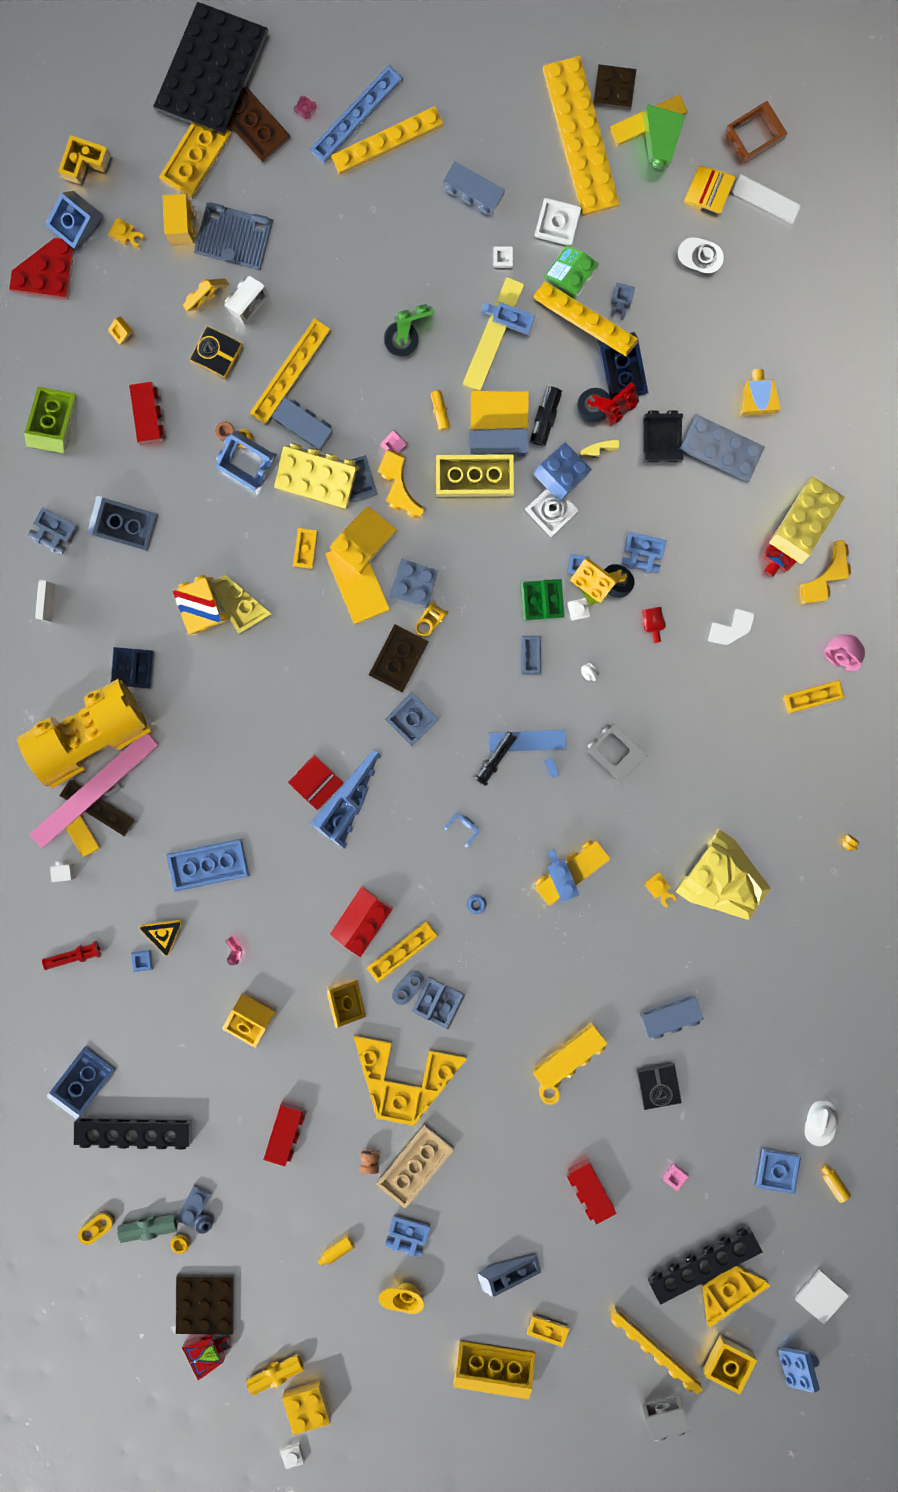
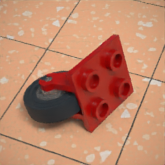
[577,382,639,426]

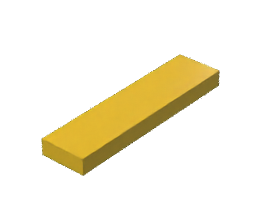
[610,94,688,146]
[367,921,438,983]

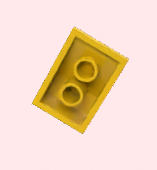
[329,506,397,574]

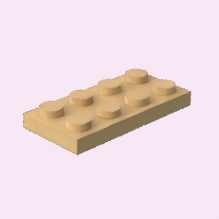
[376,1124,454,1209]

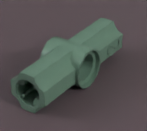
[117,1214,178,1243]

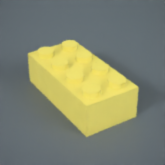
[436,455,514,497]
[769,476,845,564]

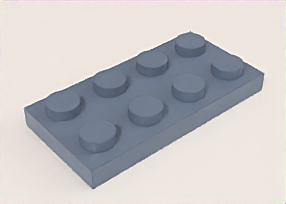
[679,414,765,482]

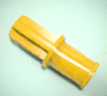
[431,390,451,430]

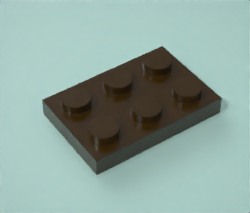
[369,624,429,693]

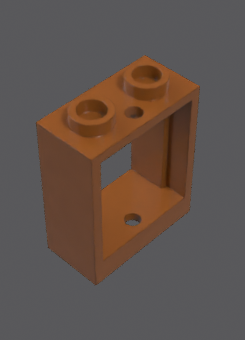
[725,101,788,164]

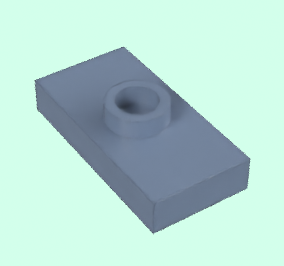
[521,636,541,674]

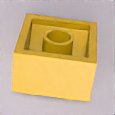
[222,993,275,1048]

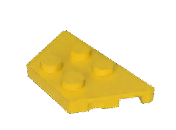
[701,1265,770,1328]

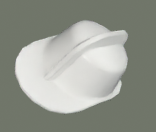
[678,237,724,273]
[805,1101,838,1146]

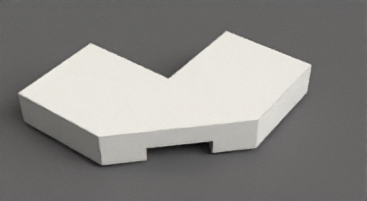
[707,609,755,646]

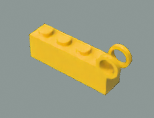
[532,1023,607,1105]

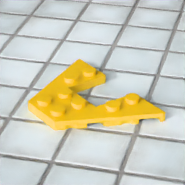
[353,1035,467,1126]

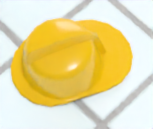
[379,1283,424,1314]

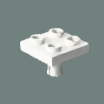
[525,489,579,538]

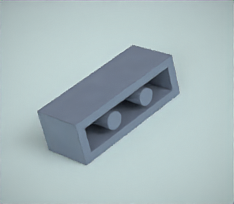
[443,161,505,215]
[272,397,333,452]
[470,428,528,457]
[640,995,704,1039]

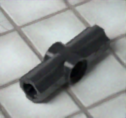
[530,386,562,447]

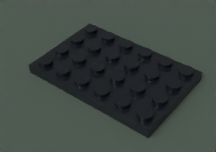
[153,1,269,136]

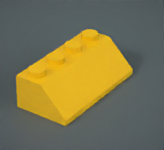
[453,1341,535,1399]

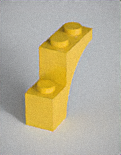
[378,449,426,518]
[799,540,851,604]

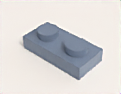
[176,1184,211,1229]

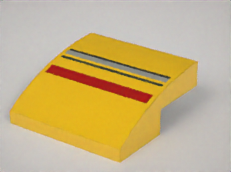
[684,166,736,214]

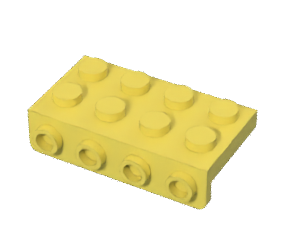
[274,443,360,509]

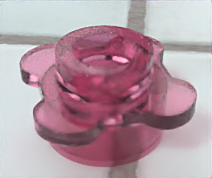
[294,96,317,119]

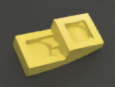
[579,440,619,458]

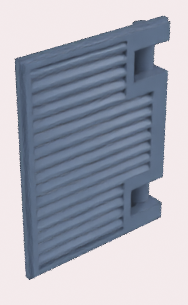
[194,202,273,270]

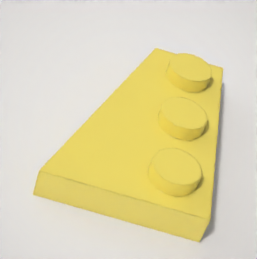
[209,575,272,634]

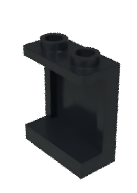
[643,410,683,463]

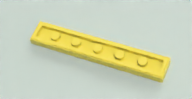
[463,277,524,391]

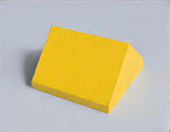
[327,980,366,1028]

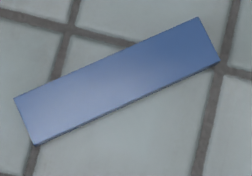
[489,730,566,752]

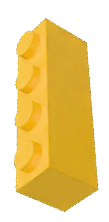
[535,840,610,906]

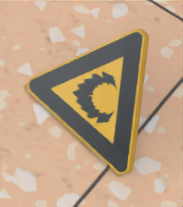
[139,920,182,956]

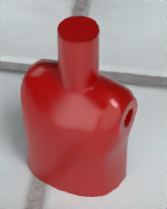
[642,607,666,643]

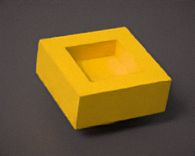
[108,316,133,345]

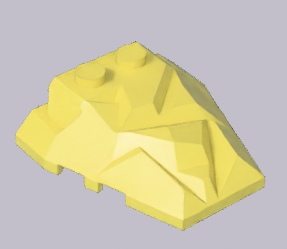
[675,829,771,920]

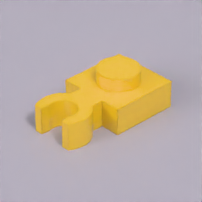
[108,217,145,249]
[644,872,676,907]

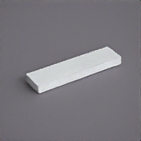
[729,171,802,224]

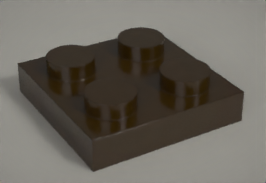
[593,64,637,110]

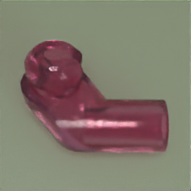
[225,936,242,966]

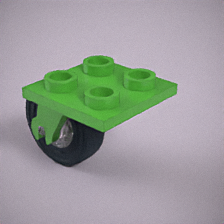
[384,304,435,357]

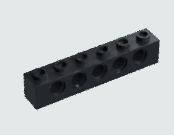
[74,1118,192,1150]
[648,1227,763,1305]

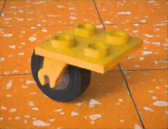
[570,557,635,603]

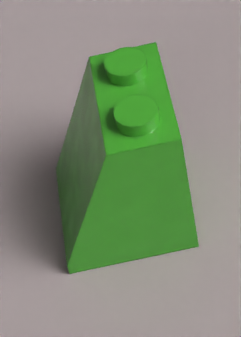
[643,104,685,170]

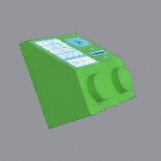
[544,246,599,299]

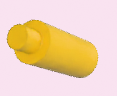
[821,1165,851,1203]
[318,1236,355,1266]

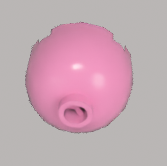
[825,635,865,671]

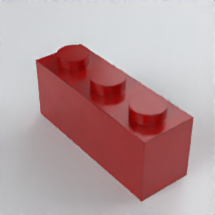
[129,382,165,445]
[263,1101,306,1167]
[567,1159,617,1225]

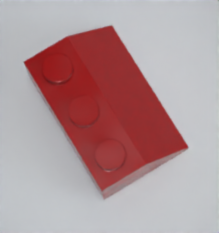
[330,886,393,958]

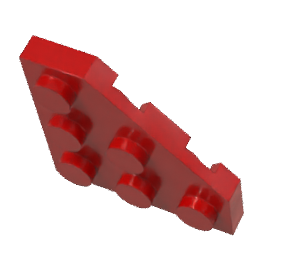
[9,238,75,299]

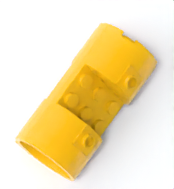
[17,678,151,789]

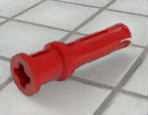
[42,941,102,970]

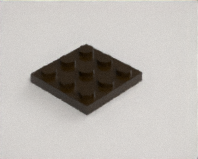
[176,1275,234,1335]

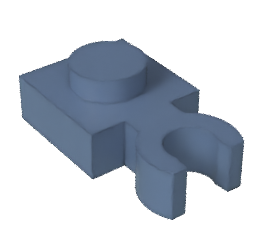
[611,282,635,320]

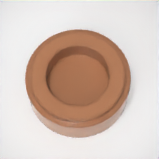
[215,421,235,441]

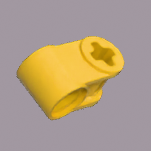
[416,600,448,637]

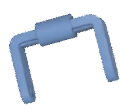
[443,813,479,847]

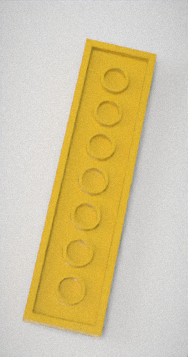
[543,56,620,216]

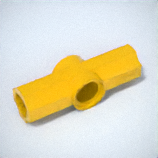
[246,1354,305,1396]

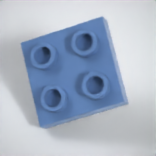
[778,1347,820,1393]

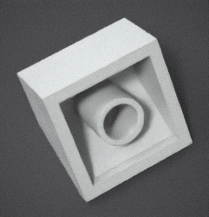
[224,276,269,324]

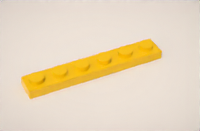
[331,106,443,175]
[533,281,638,356]
[249,318,331,425]
[610,1307,703,1395]

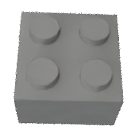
[642,1395,689,1441]

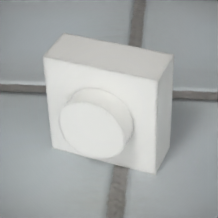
[493,246,513,268]
[567,598,590,621]
[280,1443,304,1469]

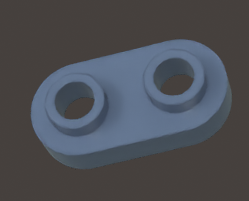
[392,971,424,1005]

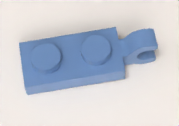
[482,302,535,335]
[547,849,580,903]

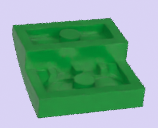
[520,579,564,621]

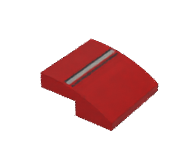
[288,755,344,810]

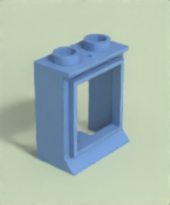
[215,431,277,491]

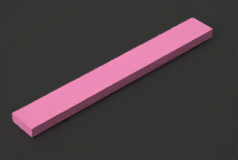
[29,734,158,849]

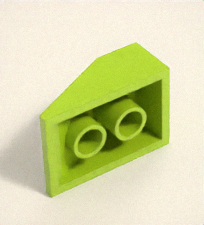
[24,387,76,453]

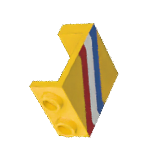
[172,575,229,634]

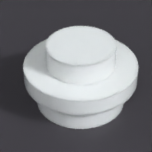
[581,663,599,681]

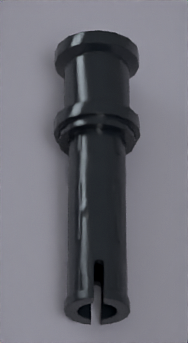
[473,731,517,786]

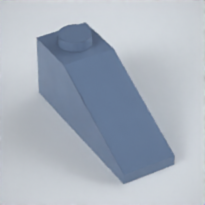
[478,1254,541,1297]

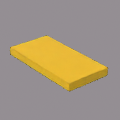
[159,124,232,199]
[325,551,390,625]

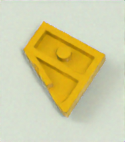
[182,278,229,311]

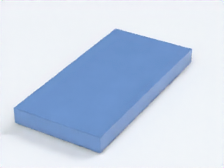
[166,838,250,892]

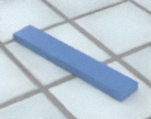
[310,65,403,164]

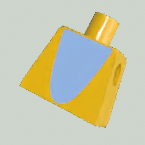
[741,369,781,415]

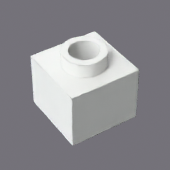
[50,861,75,882]

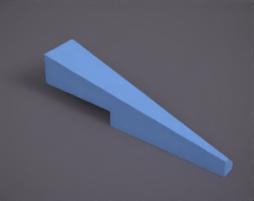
[310,750,381,849]

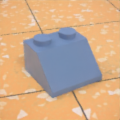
[45,191,103,248]

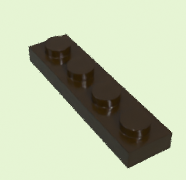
[59,780,135,837]

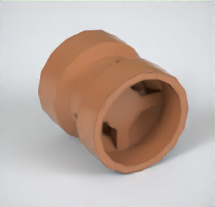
[360,1150,380,1174]

